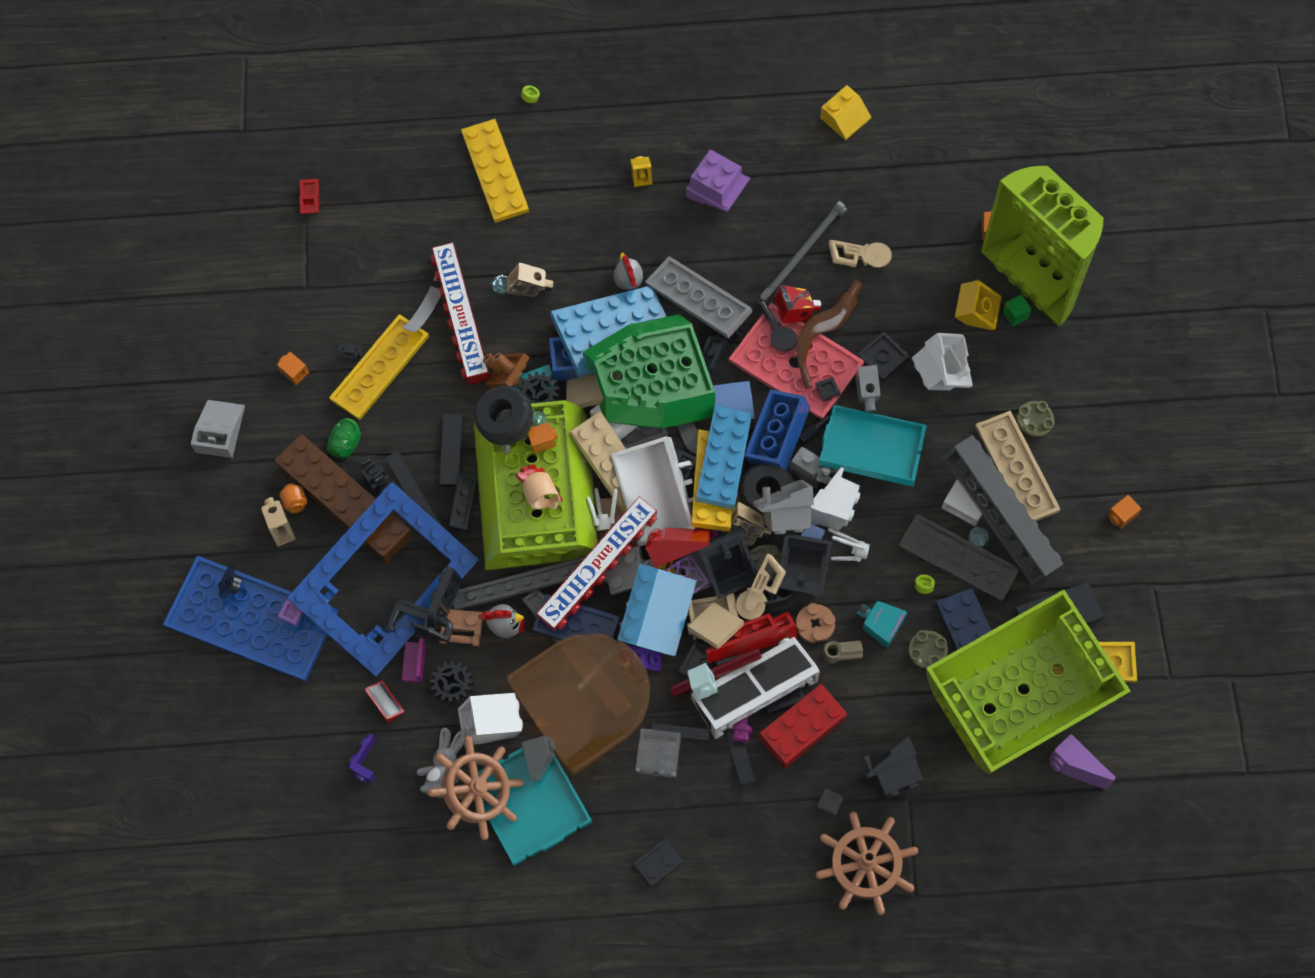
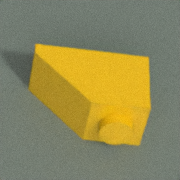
[631,156,652,187]

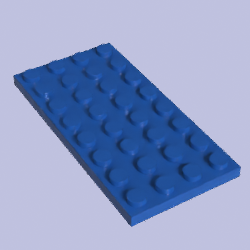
[163,556,338,682]

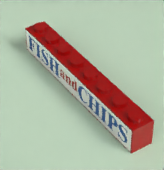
[430,242,490,385]
[536,496,658,632]

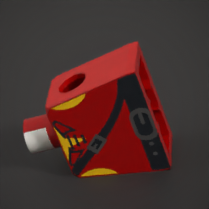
[774,285,821,323]

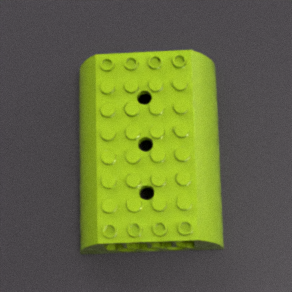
[926,590,1131,773]

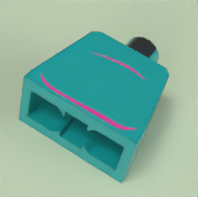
[857,601,907,648]

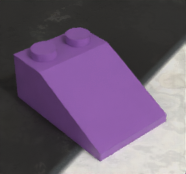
[1048,734,1116,789]

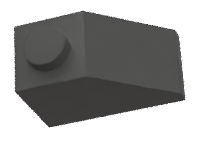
[522,736,555,782]

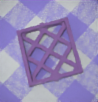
[664,554,709,594]

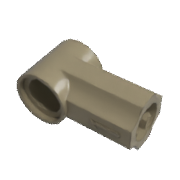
[822,641,863,664]

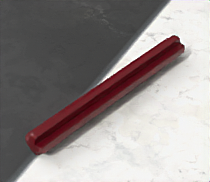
[670,649,762,697]

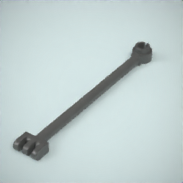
[757,201,847,303]

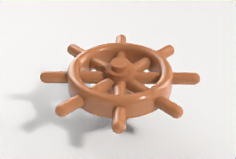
[428,736,524,840]
[816,812,918,915]

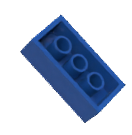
[744,389,810,470]

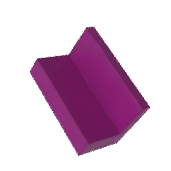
[402,638,426,683]

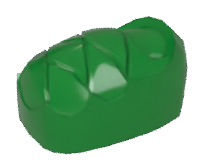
[327,418,361,460]

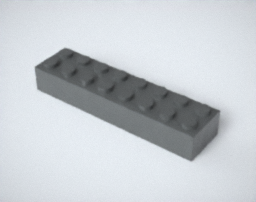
[943,435,1063,585]

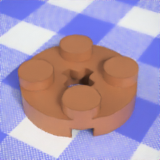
[796,603,835,644]

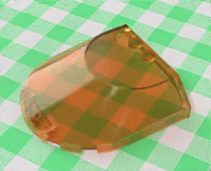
[506,633,650,776]

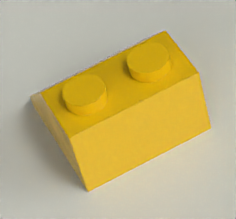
[820,85,871,140]
[955,280,1001,330]

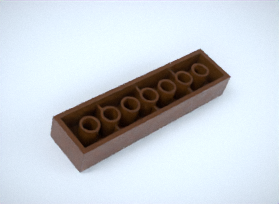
[274,434,413,564]

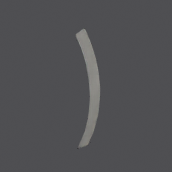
[403,276,441,332]

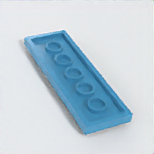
[696,405,752,509]

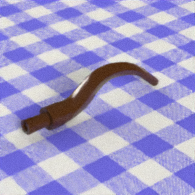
[797,280,863,389]

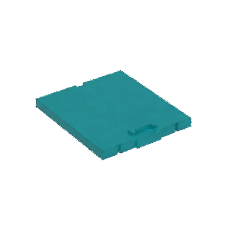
[818,405,927,487]
[478,747,592,866]

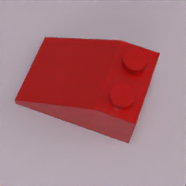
[645,528,711,568]

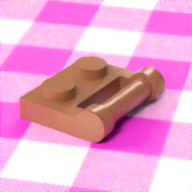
[440,610,483,647]

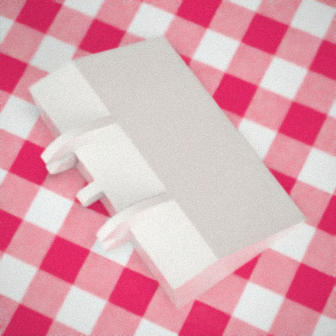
[610,436,699,547]

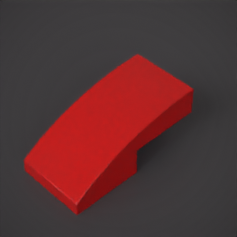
[299,179,319,214]

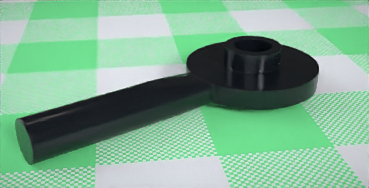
[758,300,797,351]

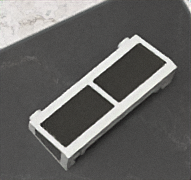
[691,637,820,739]

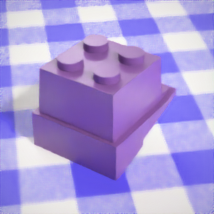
[686,149,750,212]

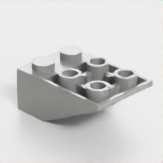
[191,400,245,458]

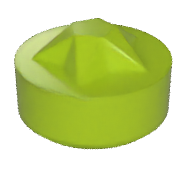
[521,86,540,103]
[915,575,935,594]

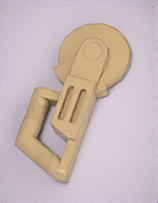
[828,240,891,268]
[736,554,786,620]

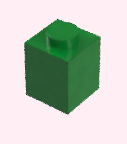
[1003,295,1031,327]

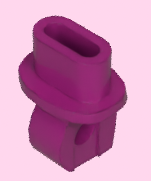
[732,717,752,742]

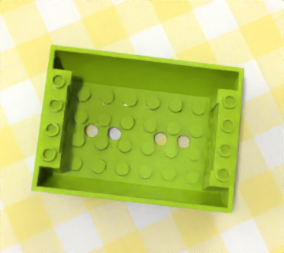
[981,166,1103,326]
[474,400,599,570]

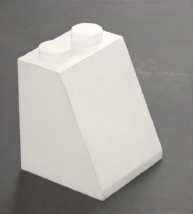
[458,693,523,747]

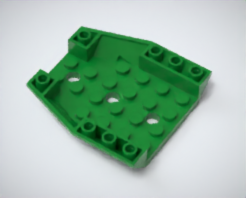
[582,314,715,429]

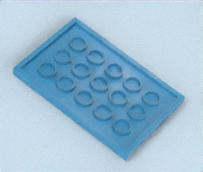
[550,286,667,378]

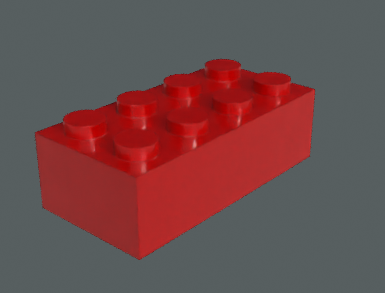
[759,684,847,769]

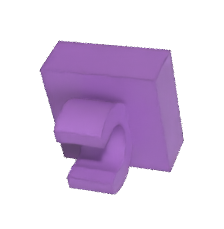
[278,600,303,626]

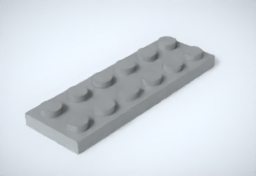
[645,256,752,338]

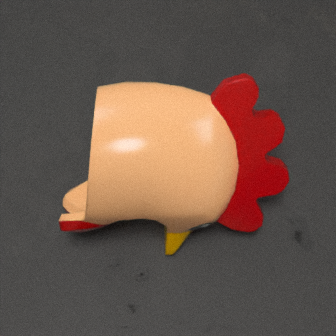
[516,464,563,509]

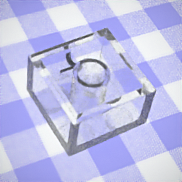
[636,728,681,778]

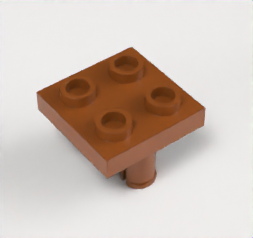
[483,353,529,389]

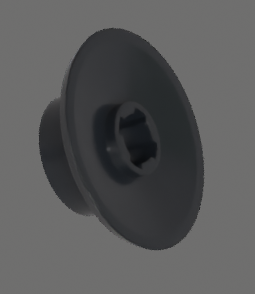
[219,565,241,599]

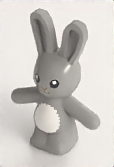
[417,728,467,798]

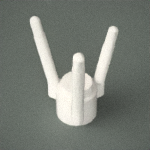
[587,488,617,531]
[828,528,870,562]

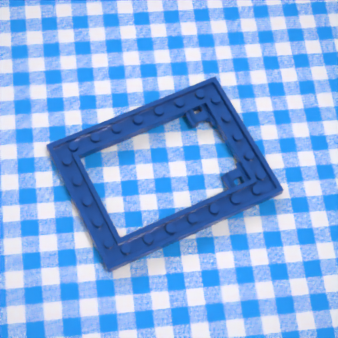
[287,482,479,677]

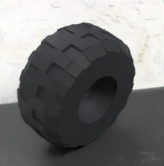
[474,386,534,446]
[739,463,795,516]

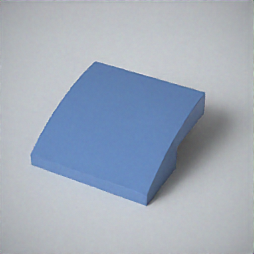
[713,381,755,419]

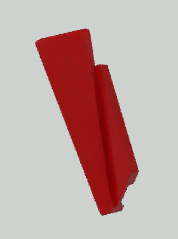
[706,612,797,663]

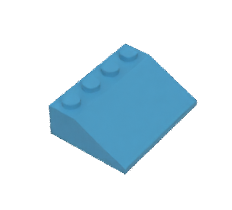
[618,564,697,656]

